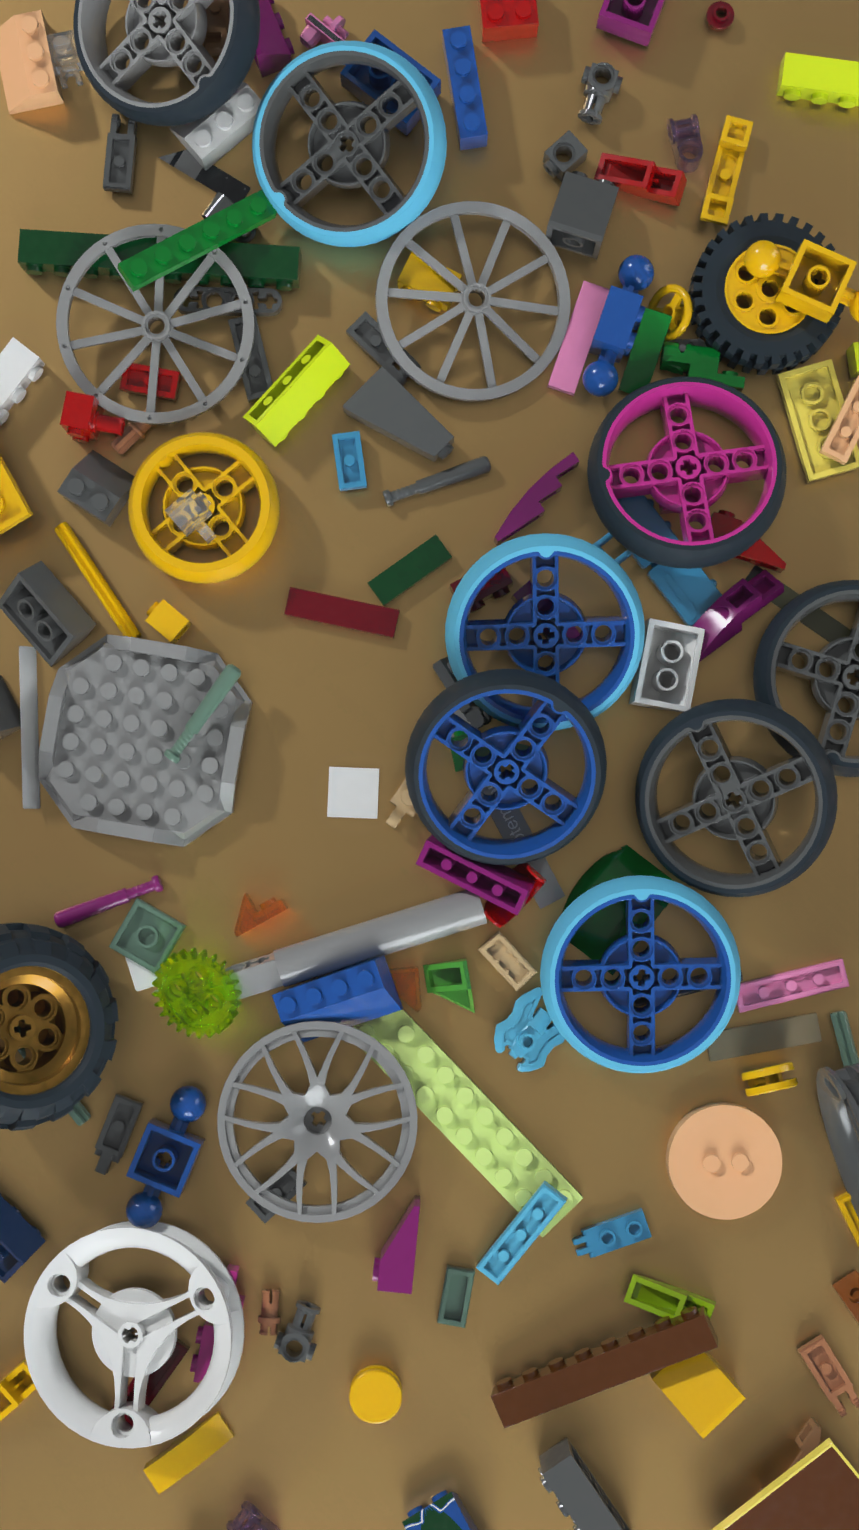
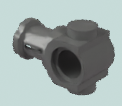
[578,62,623,125]
[273,1300,321,1363]

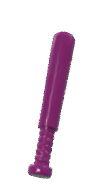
[54,875,164,928]

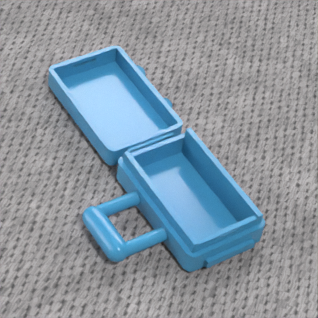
[593,495,722,626]

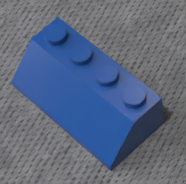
[272,955,403,1043]

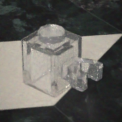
[46,30,84,89]
[164,488,217,543]

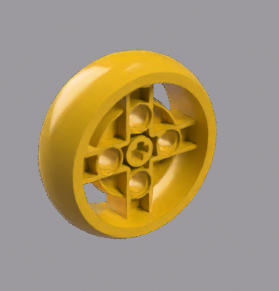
[128,432,280,584]

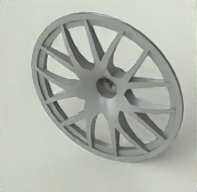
[217,1021,418,1223]

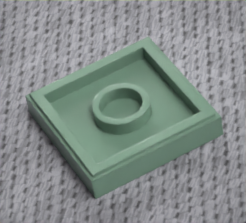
[109,898,187,975]

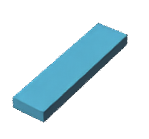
[476,1181,567,1285]

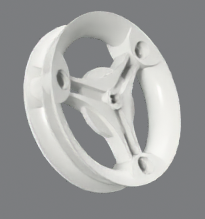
[24,1221,245,1449]

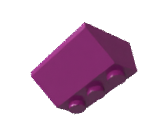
[254,0,295,78]

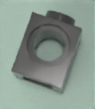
[543,130,588,182]

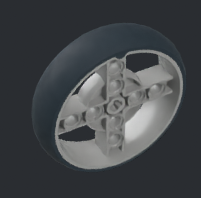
[73,0,260,126]

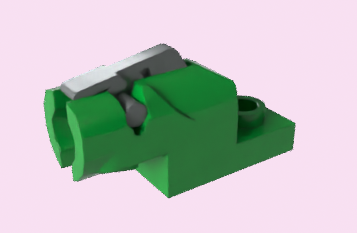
[659,339,745,392]

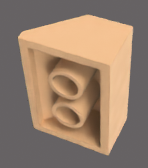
[0,10,64,115]

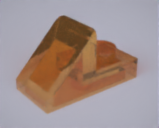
[234,893,288,937]

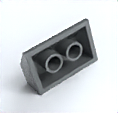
[0,561,96,667]

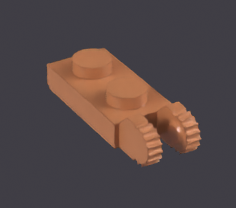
[797,1334,859,1417]

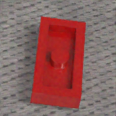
[119,363,181,401]

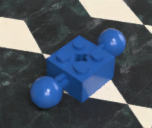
[582,255,654,397]
[126,1086,206,1229]

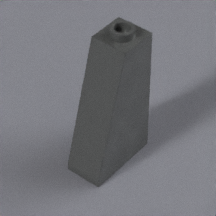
[343,366,454,462]

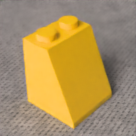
[649,1351,746,1439]

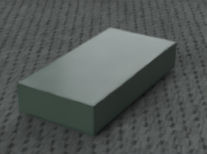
[437,1264,475,1328]

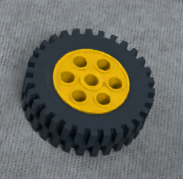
[688,213,845,375]

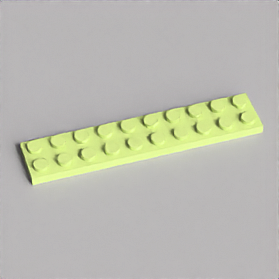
[352,1009,583,1238]

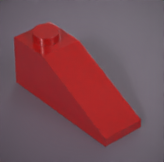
[710,510,786,573]

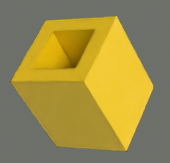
[145,599,192,644]

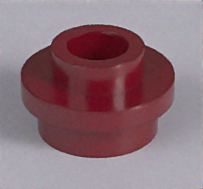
[706,1,734,30]

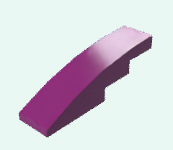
[494,452,579,545]

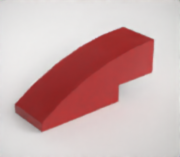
[594,153,687,206]

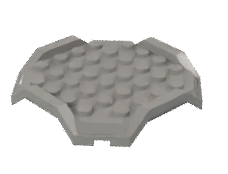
[38,634,253,847]

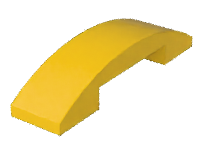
[700,115,754,227]

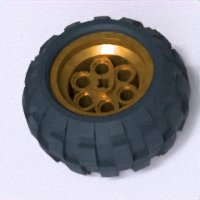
[0,923,119,1131]

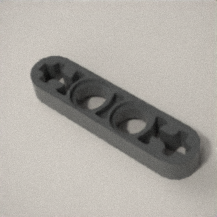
[173,287,283,317]

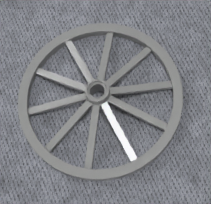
[375,201,570,401]
[56,224,255,425]

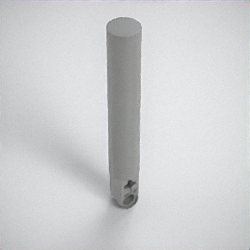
[222,890,487,1000]

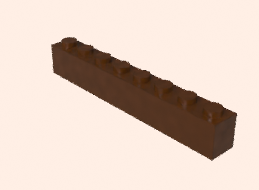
[491,1306,718,1428]

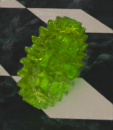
[152,948,242,1039]

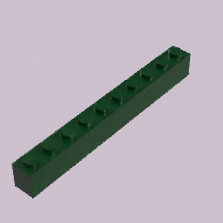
[18,229,302,291]

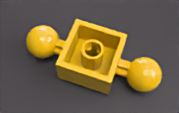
[744,239,859,323]

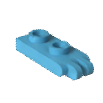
[572,1208,652,1258]

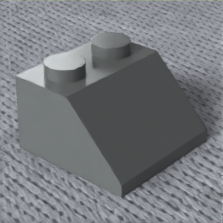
[57,450,135,527]

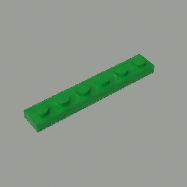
[117,190,277,292]

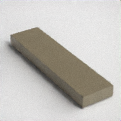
[707,1012,822,1062]

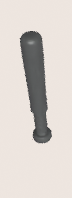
[382,456,491,507]

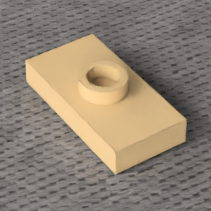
[478,930,537,991]

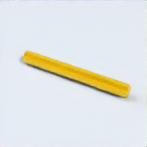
[54,522,141,638]

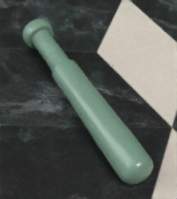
[164,664,241,764]

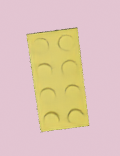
[776,359,859,483]

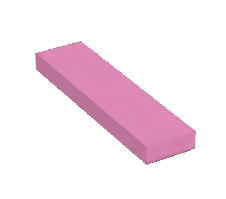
[547,281,610,396]
[736,958,849,1013]

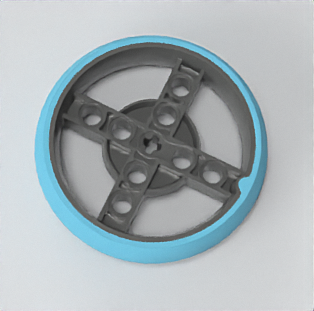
[252,41,447,247]

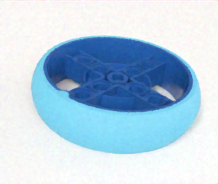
[445,533,645,731]
[540,875,741,1073]

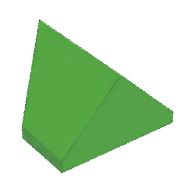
[423,958,475,1013]

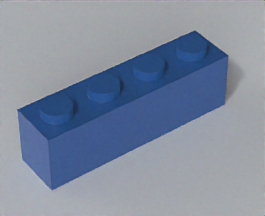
[442,25,488,151]

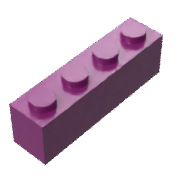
[416,834,536,915]

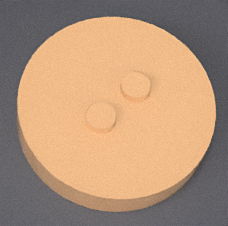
[666,1102,782,1220]

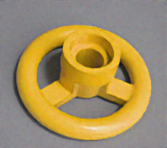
[648,284,693,341]

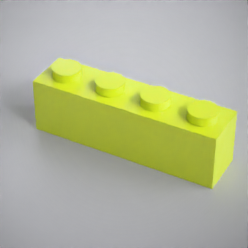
[776,52,859,108]
[243,335,350,447]

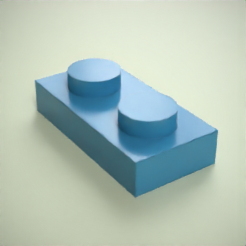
[332,431,367,492]

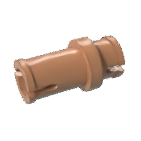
[258,1289,281,1336]

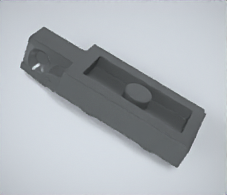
[94,1093,144,1175]

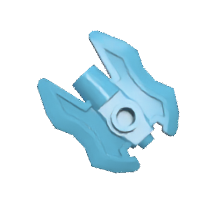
[494,987,565,1072]

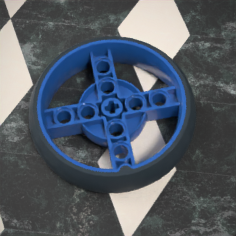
[405,669,607,865]

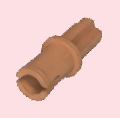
[111,409,156,455]

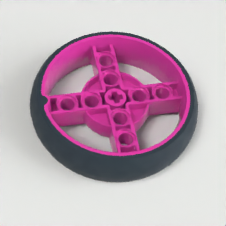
[587,376,787,569]

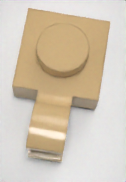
[386,779,416,829]

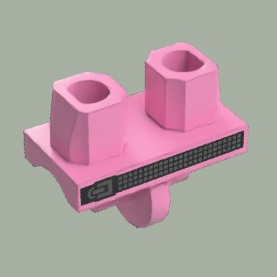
[300,12,349,50]

